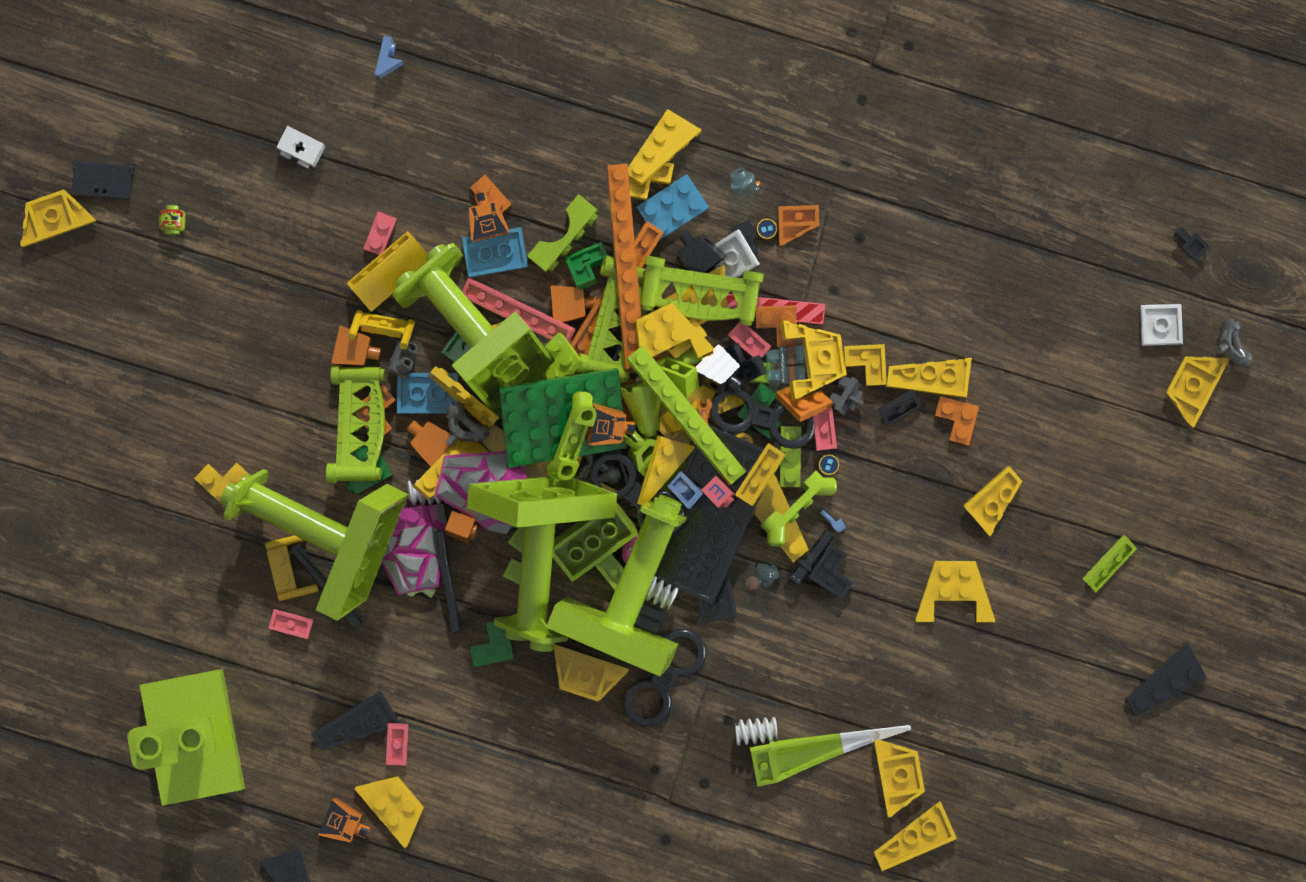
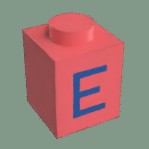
[702,476,735,508]

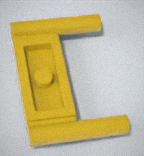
[348,310,415,349]
[265,535,319,601]

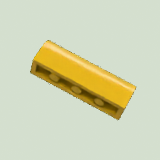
[347,231,428,312]

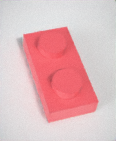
[363,212,397,255]
[728,322,771,358]
[812,408,837,451]
[268,609,314,639]
[386,723,408,766]

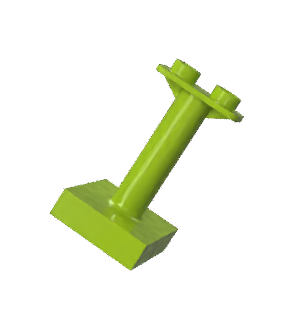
[392,243,554,420]
[220,469,409,621]
[467,477,617,652]
[546,495,687,676]
[128,669,245,806]

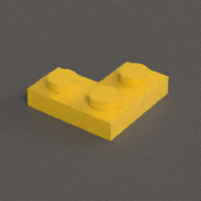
[629,157,674,201]
[844,344,887,386]
[194,463,249,506]

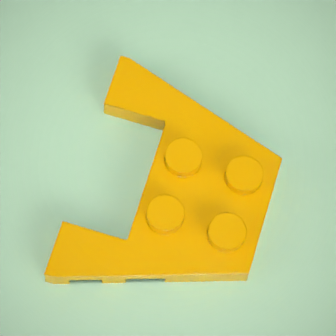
[635,303,714,384]
[780,321,847,400]
[915,561,995,622]

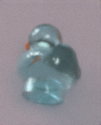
[730,167,760,196]
[746,563,779,590]

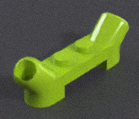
[547,392,597,480]
[760,471,837,546]

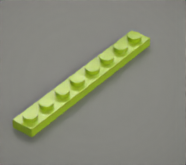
[626,345,746,485]

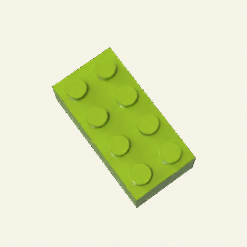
[553,502,638,582]

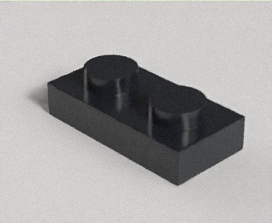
[878,389,921,427]

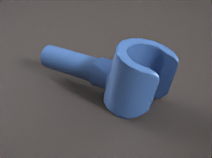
[820,510,846,532]

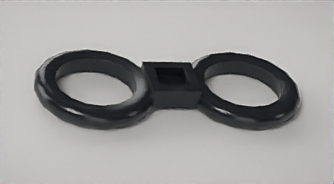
[709,387,815,449]
[589,451,685,536]
[623,629,706,727]

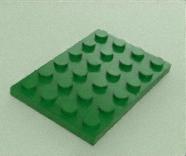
[498,368,627,468]

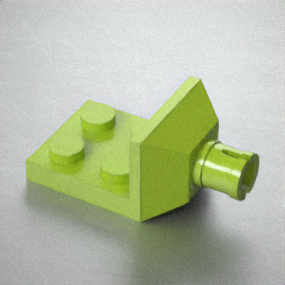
[623,430,687,493]

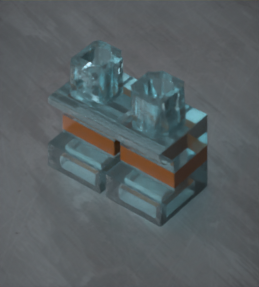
[766,345,805,385]

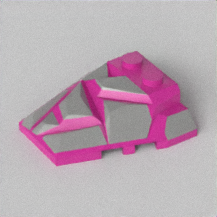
[434,451,527,534]
[381,504,447,595]

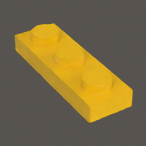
[735,443,786,506]

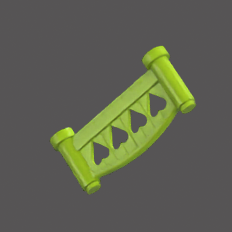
[574,255,646,383]
[640,256,764,325]
[326,365,386,484]

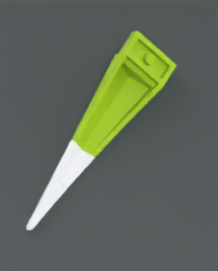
[750,725,911,787]

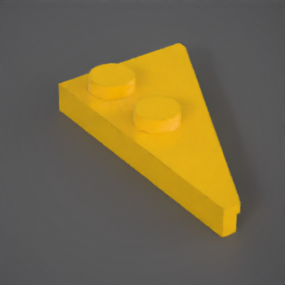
[637,436,695,505]

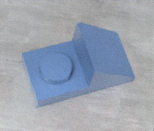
[375,36,404,79]
[668,471,703,509]

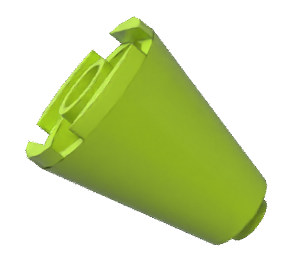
[621,381,660,437]

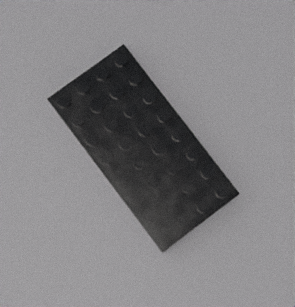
[655,424,765,604]

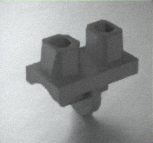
[388,340,418,380]
[829,377,864,415]

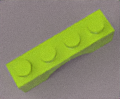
[527,194,598,274]

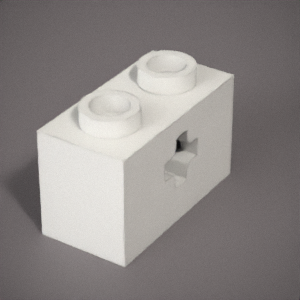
[277,126,325,168]

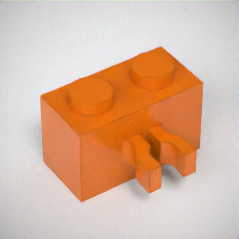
[445,511,478,544]

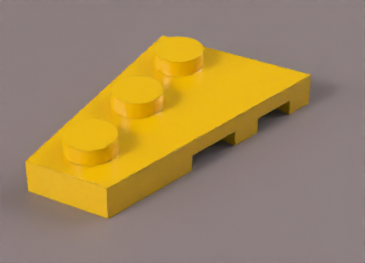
[963,466,1022,537]

